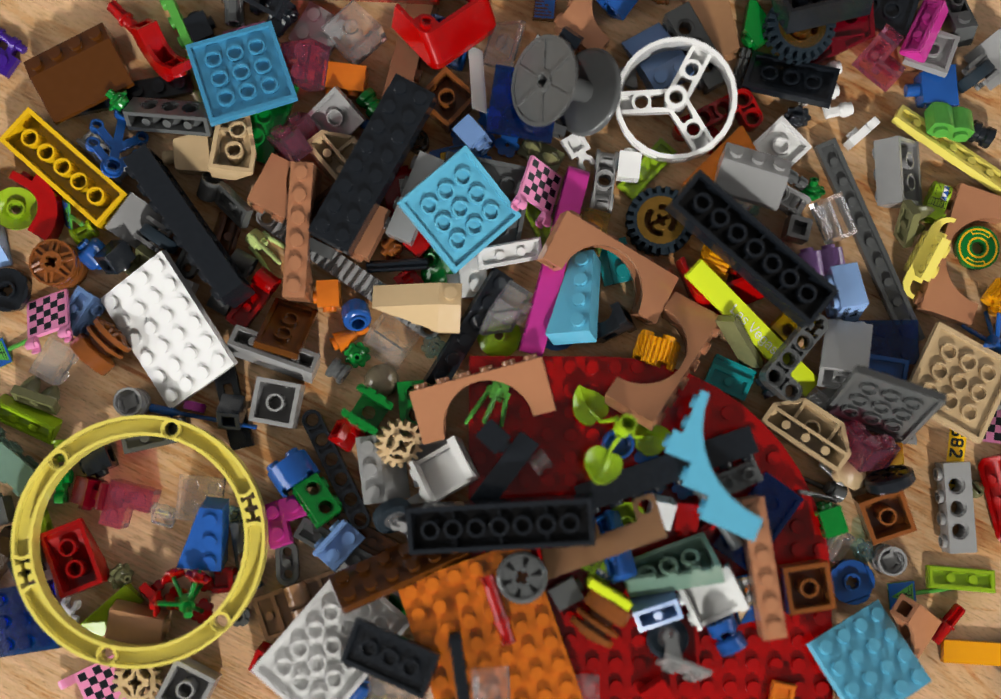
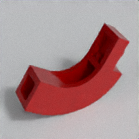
[129,18,192,82]
[8,170,65,240]

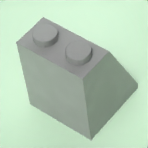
[817,318,873,389]

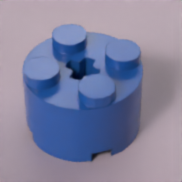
[266,447,320,498]

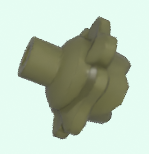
[108,563,134,589]

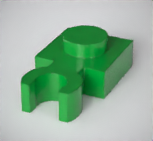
[54,465,74,504]

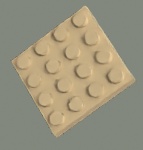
[908,321,1001,444]

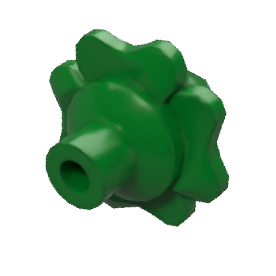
[105,88,129,111]
[799,177,826,201]
[344,342,371,368]

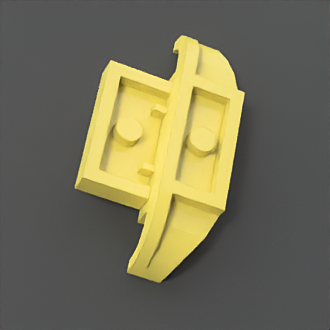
[902,217,956,299]

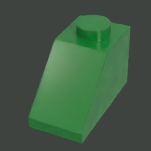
[740,0,768,53]

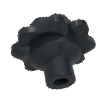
[784,105,811,128]

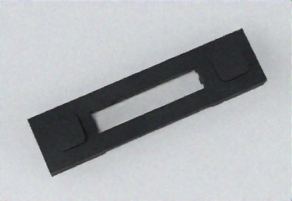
[214,366,255,451]

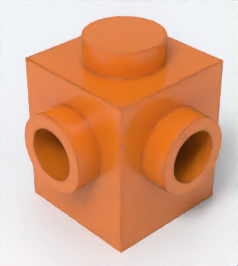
[313,279,342,313]

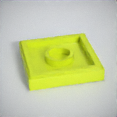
[585,573,633,611]

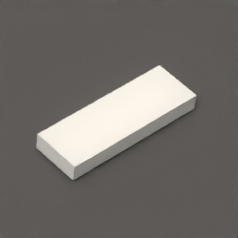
[476,236,542,270]

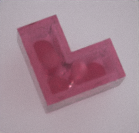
[852,24,906,92]
[280,38,330,92]
[266,111,319,162]
[843,421,901,472]
[98,478,162,529]

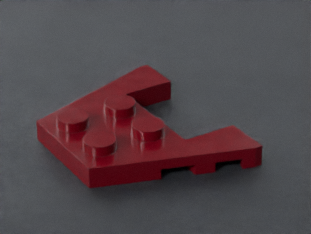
[810,5,876,64]

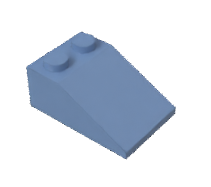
[621,23,695,100]

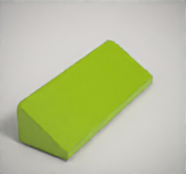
[0,394,63,445]
[80,583,144,637]

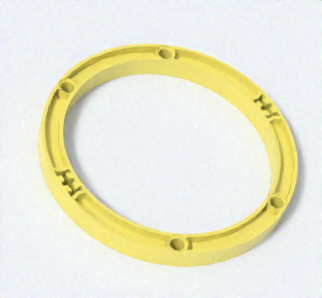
[11,415,269,669]

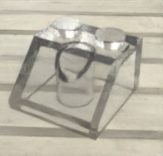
[321,0,387,65]
[479,280,533,335]

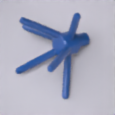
[961,311,1001,355]

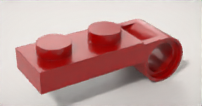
[225,266,282,328]

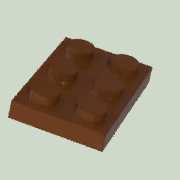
[253,298,318,360]

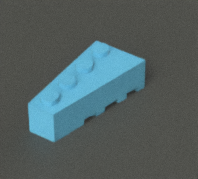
[545,250,601,345]

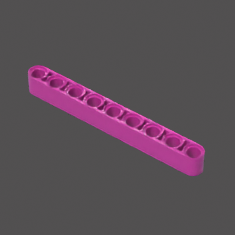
[519,165,590,356]

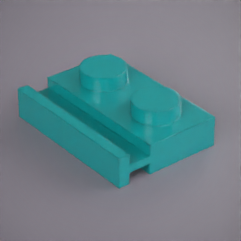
[595,237,633,287]
[704,354,757,401]

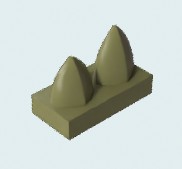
[517,134,566,172]
[893,199,935,248]
[10,374,60,416]

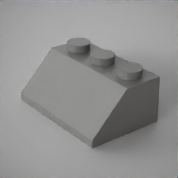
[872,135,923,208]
[714,142,792,211]
[355,431,411,505]

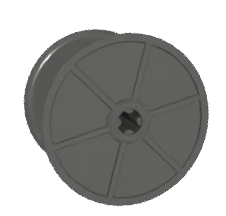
[511,34,622,137]

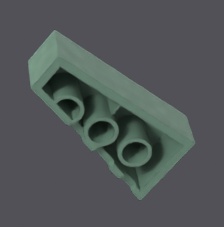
[0,427,39,497]
[622,532,725,598]

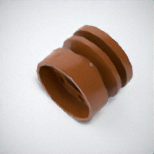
[29,239,89,290]
[69,316,133,376]
[570,589,633,648]

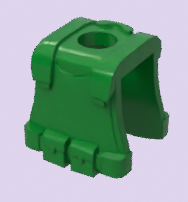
[341,384,394,435]

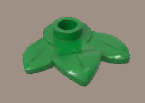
[421,248,459,283]

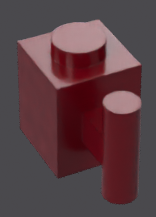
[70,475,109,511]

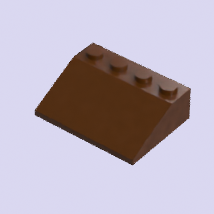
[23,22,135,125]

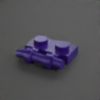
[0,27,28,79]

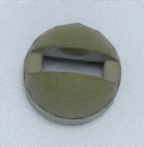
[972,480,985,498]

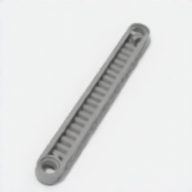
[256,211,439,339]

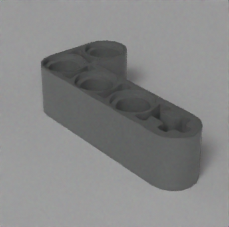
[759,314,829,401]

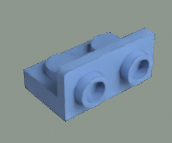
[69,286,105,337]
[312,519,366,572]

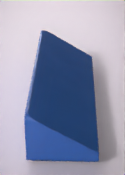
[596,510,638,584]

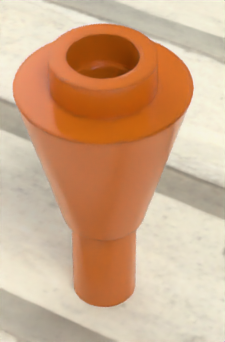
[329,327,370,353]

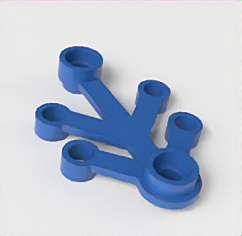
[85,105,149,178]

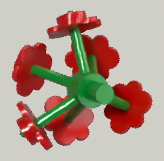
[149,568,215,624]

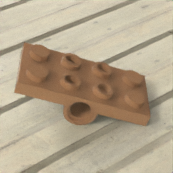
[252,569,338,642]

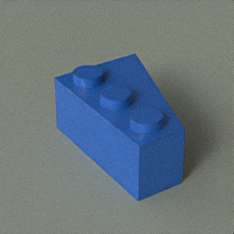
[176,497,229,572]

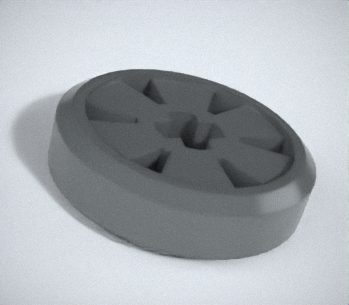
[496,551,548,604]

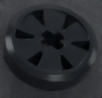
[864,465,916,495]

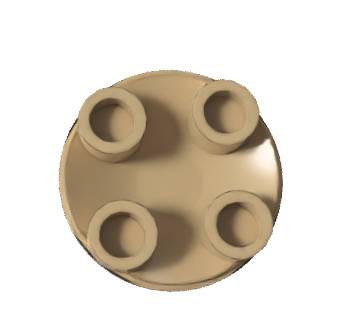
[831,451,866,491]

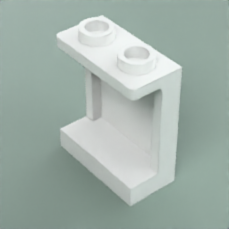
[408,436,480,503]
[676,562,750,631]

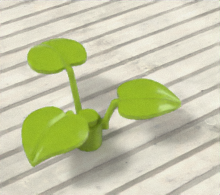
[572,385,672,485]

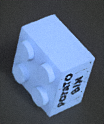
[824,262,869,322]

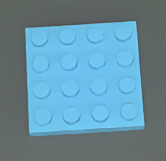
[397,145,522,273]
[806,600,932,699]

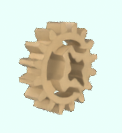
[374,418,423,468]
[112,667,164,699]

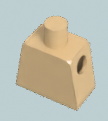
[162,135,213,176]

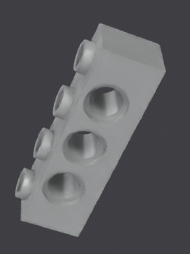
[933,461,977,554]

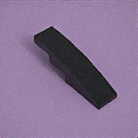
[469,431,539,500]

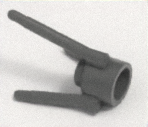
[798,463,848,504]

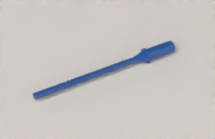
[149,404,257,430]

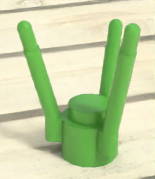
[464,381,511,427]

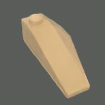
[207,116,257,180]
[372,282,462,334]

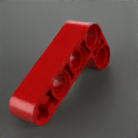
[671,88,763,142]

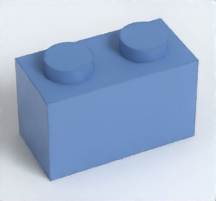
[452,113,493,157]
[630,591,684,633]

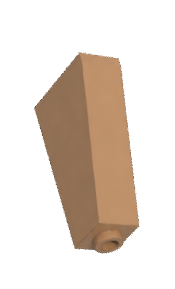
[681,0,740,62]

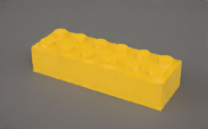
[0,107,129,231]

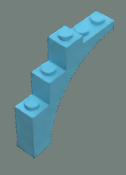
[662,390,763,542]

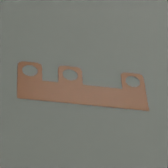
[540,493,667,579]

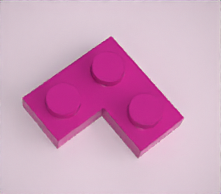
[265,495,307,550]

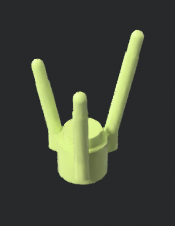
[245,228,285,271]

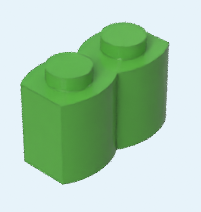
[924,102,975,142]

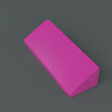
[899,0,948,63]

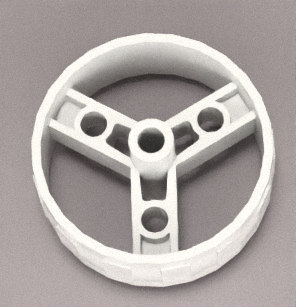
[615,36,738,164]

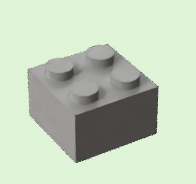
[248,376,306,429]
[155,657,222,699]

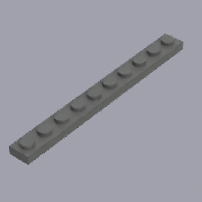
[813,138,926,347]

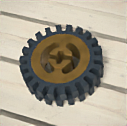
[625,186,692,257]

